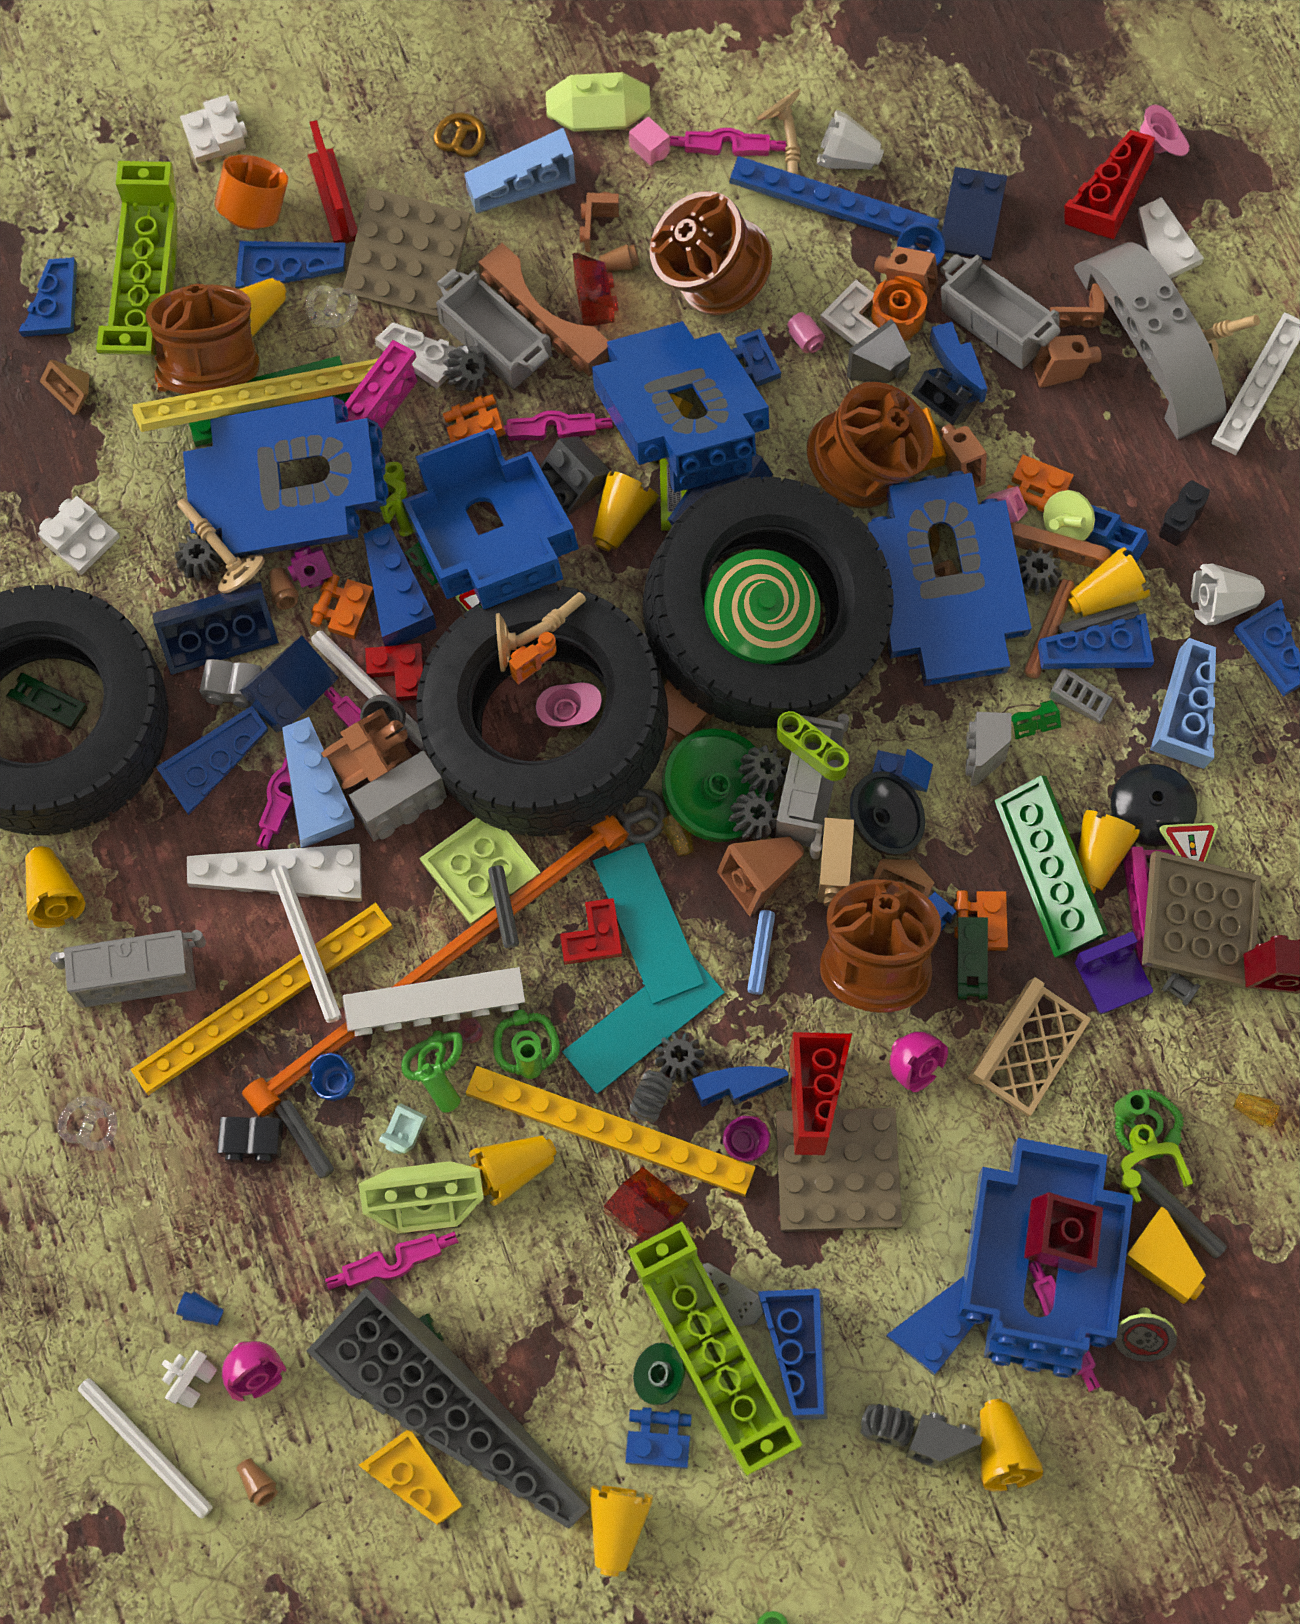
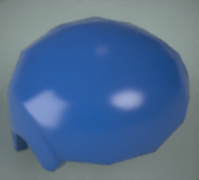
[310,1052,355,1101]

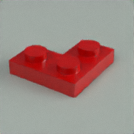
[365,643,423,701]
[560,898,622,965]

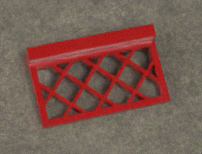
[308,120,358,244]

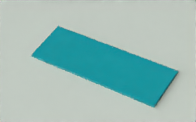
[593,843,704,1004]
[562,955,725,1094]

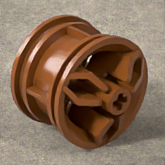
[650,191,772,315]
[146,284,260,394]
[807,382,933,509]
[820,879,941,1013]

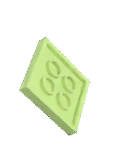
[420,817,541,926]

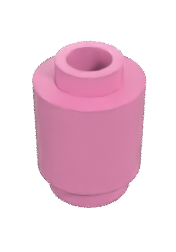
[787,312,825,353]

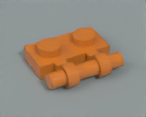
[443,393,506,443]
[1007,455,1074,513]
[310,574,374,640]
[509,632,556,685]
[954,890,1008,951]

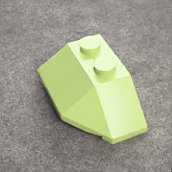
[546,72,651,132]
[359,1161,484,1234]

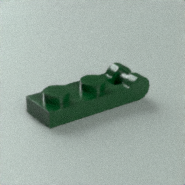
[6,673,88,731]
[957,917,988,1000]

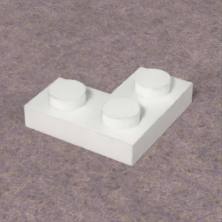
[820,280,878,346]

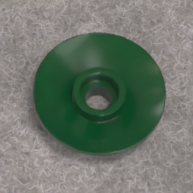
[633,1343,685,1405]

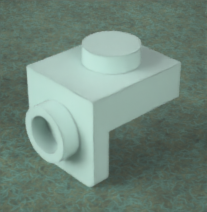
[379,1104,427,1154]

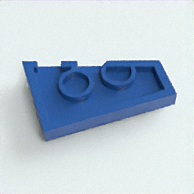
[19,257,77,337]
[1233,599,1300,697]

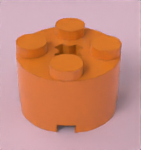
[871,276,927,341]

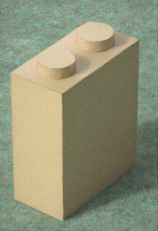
[818,818,854,906]

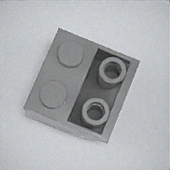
[965,712,1011,786]

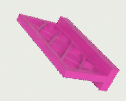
[345,340,418,431]
[1123,847,1175,967]

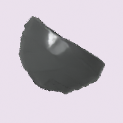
[360,694,406,733]

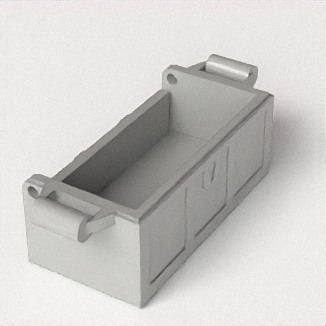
[940,254,1061,369]
[436,269,552,390]
[775,714,849,859]
[50,930,206,1008]

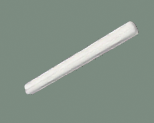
[311,630,426,750]
[271,866,341,1023]
[78,1378,213,1519]

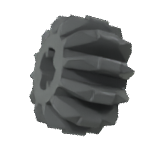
[442,345,489,392]
[175,535,223,582]
[1018,547,1063,596]
[738,745,788,795]
[728,791,778,841]
[655,1032,704,1083]
[629,1070,672,1123]
[861,1404,915,1447]

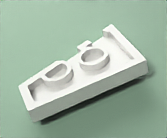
[1137,197,1204,279]
[375,323,456,389]

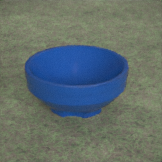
[897,222,946,265]

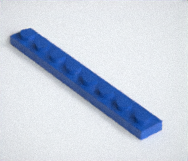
[729,156,939,246]

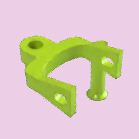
[380,462,414,536]
[1120,1124,1193,1205]

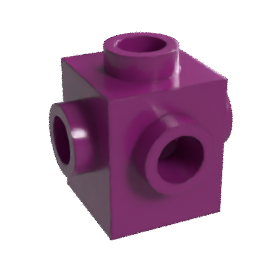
[288,545,333,588]

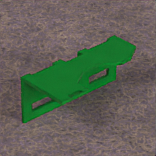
[404,541,438,586]
[1011,700,1062,739]

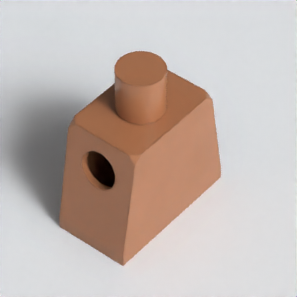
[874,247,939,305]
[1032,335,1101,388]
[939,424,987,488]
[663,680,714,751]

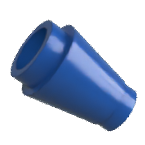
[176,1291,224,1326]

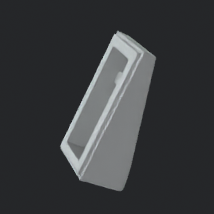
[1049,668,1113,723]

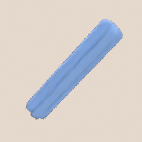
[747,910,775,995]

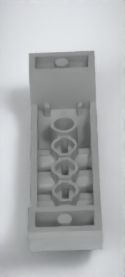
[1074,242,1226,440]

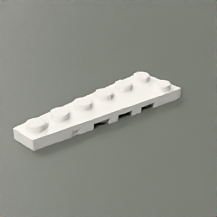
[187,844,362,902]

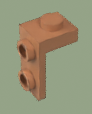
[580,192,619,252]
[1049,283,1108,328]

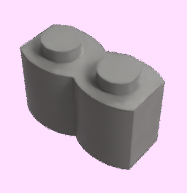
[199,659,262,708]

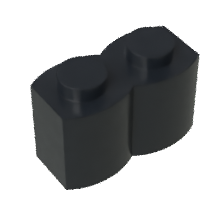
[1159,480,1210,546]
[217,1117,283,1164]

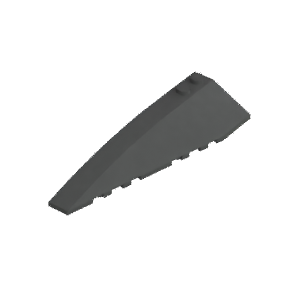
[306,1278,591,1529]

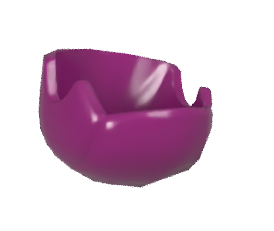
[723,1116,770,1162]

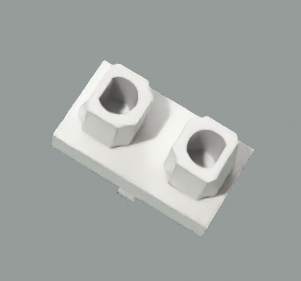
[161,1350,217,1408]

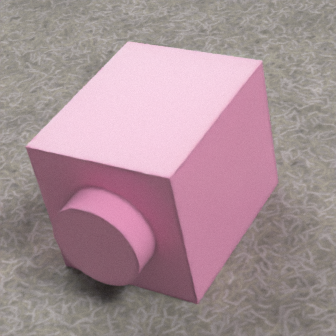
[629,117,670,166]

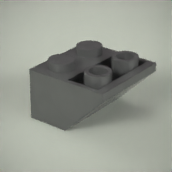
[540,436,610,517]
[906,1412,983,1468]

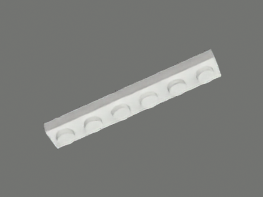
[1211,312,1300,455]

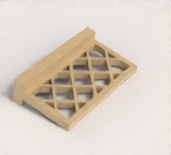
[967,977,1091,1117]

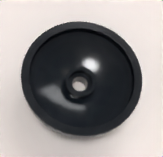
[1110,764,1198,847]
[850,771,925,856]

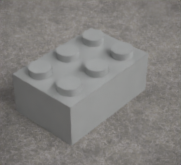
[349,750,447,841]

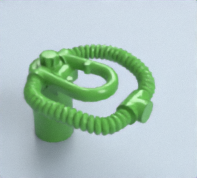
[493,1009,560,1079]
[401,1030,463,1113]
[1115,1089,1184,1159]

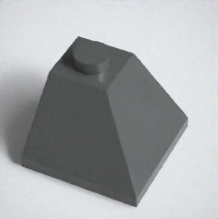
[847,319,911,383]

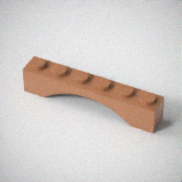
[479,243,609,377]

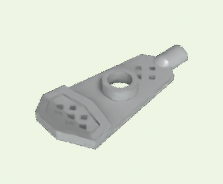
[702,1262,764,1327]

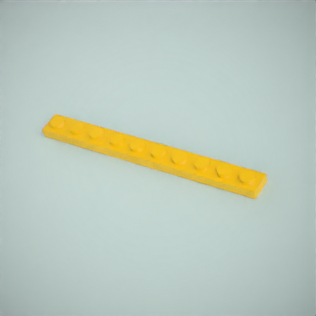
[130,903,393,1096]
[466,1066,756,1197]

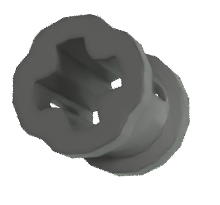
[1161,972,1201,1006]

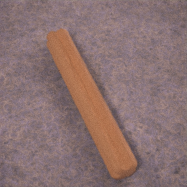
[1024,579,1075,679]

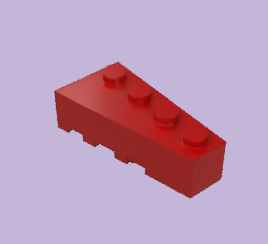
[1064,130,1155,239]
[789,1032,852,1155]

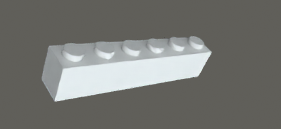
[342,967,525,1036]

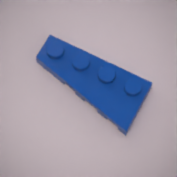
[235,241,347,289]
[1038,613,1154,669]
[156,706,269,816]
[886,1276,975,1376]

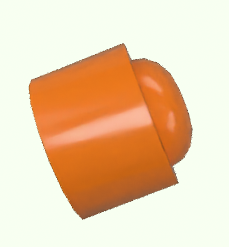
[214,154,288,230]

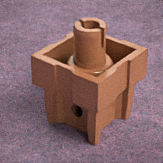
[321,708,412,790]

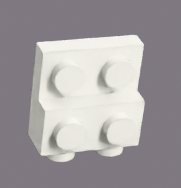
[180,95,248,164]
[38,496,120,575]

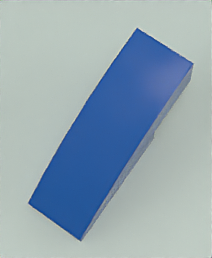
[929,322,987,403]
[1086,505,1149,563]
[692,1066,789,1107]

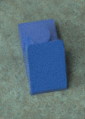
[872,749,933,792]

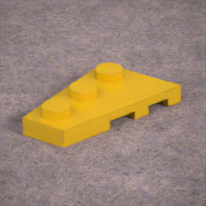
[358,1430,463,1526]

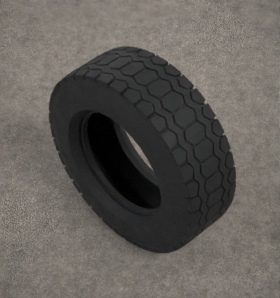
[643,477,894,729]
[0,585,169,835]
[416,585,668,837]

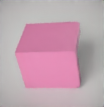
[980,486,1028,523]

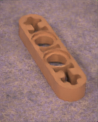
[1011,523,1112,569]

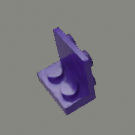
[1075,931,1153,1015]

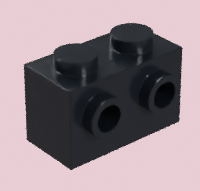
[911,368,979,425]

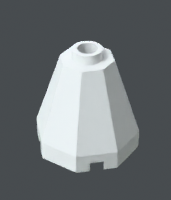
[817,110,884,169]
[1191,564,1265,625]

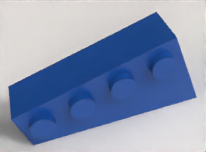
[363,523,437,646]
[758,1289,828,1420]

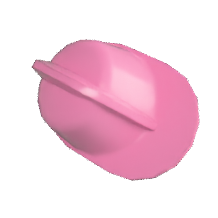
[1140,105,1189,156]
[536,683,602,729]

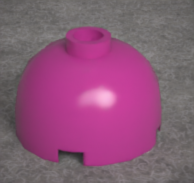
[890,1031,948,1092]
[222,1341,286,1401]

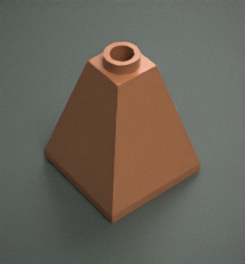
[717,836,804,917]

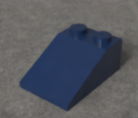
[942,166,1007,261]
[239,635,339,733]

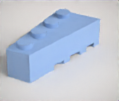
[464,128,576,213]
[1150,638,1216,769]
[282,717,354,848]

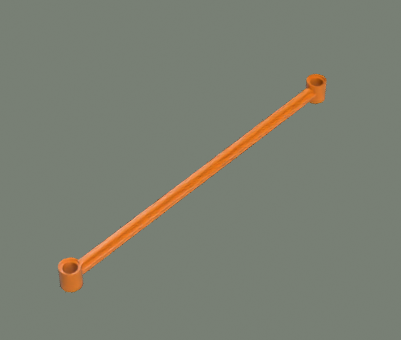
[242,815,629,1117]

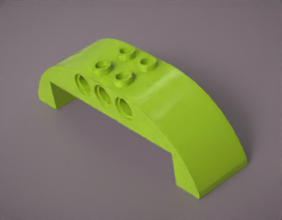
[96,161,177,356]
[628,1221,802,1476]

